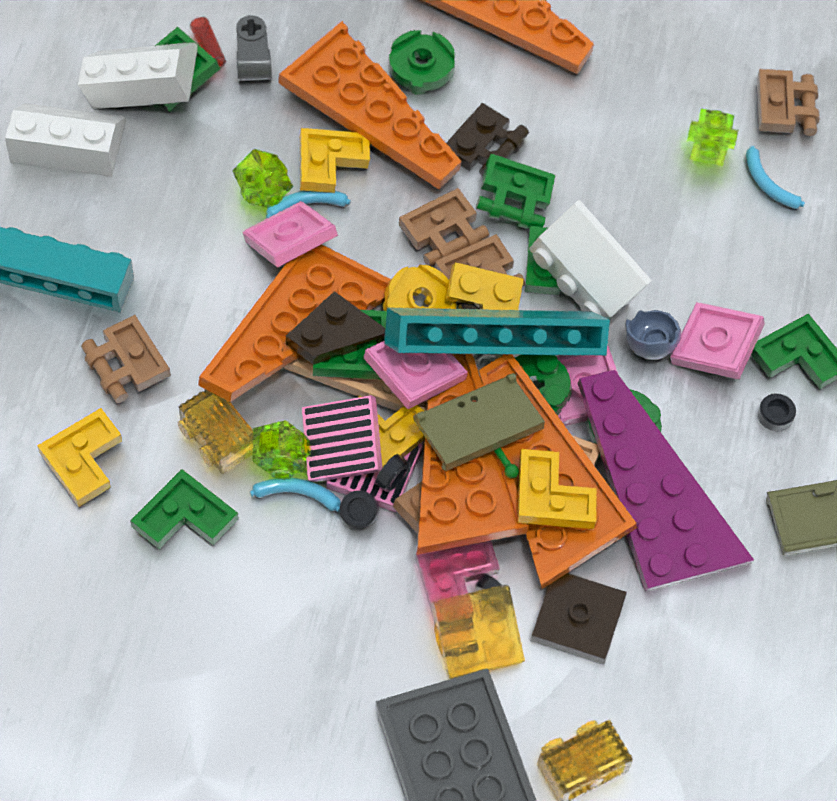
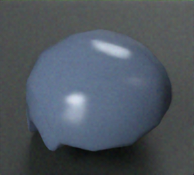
[625,310,681,360]

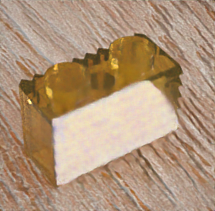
[177,389,259,474]
[537,719,633,801]

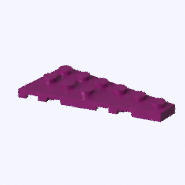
[578,370,754,592]

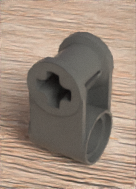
[236,15,272,81]

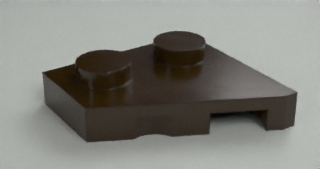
[286,291,386,365]

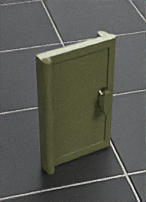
[413,373,545,471]
[766,480,837,556]

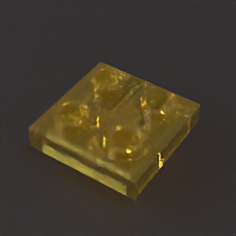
[432,584,525,679]

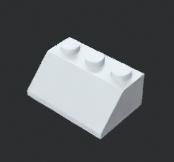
[78,42,198,109]
[5,103,126,177]
[529,200,652,319]

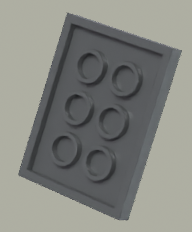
[375,668,537,801]

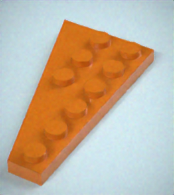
[422,0,594,74]
[278,21,462,189]
[198,244,391,402]
[417,354,529,555]
[479,354,637,589]

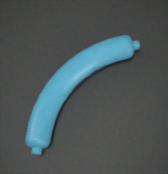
[746,146,805,209]
[266,191,351,218]
[249,478,341,512]

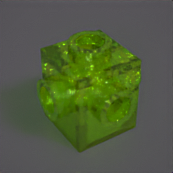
[687,108,738,166]
[232,149,294,208]
[252,420,311,479]

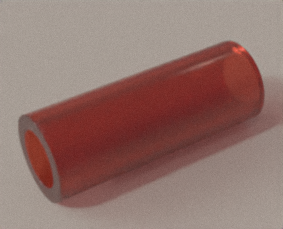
[190,17,226,68]

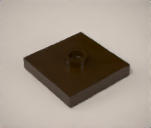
[531,573,627,664]

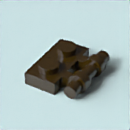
[446,103,529,177]

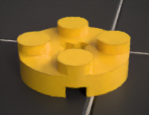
[383,265,456,311]

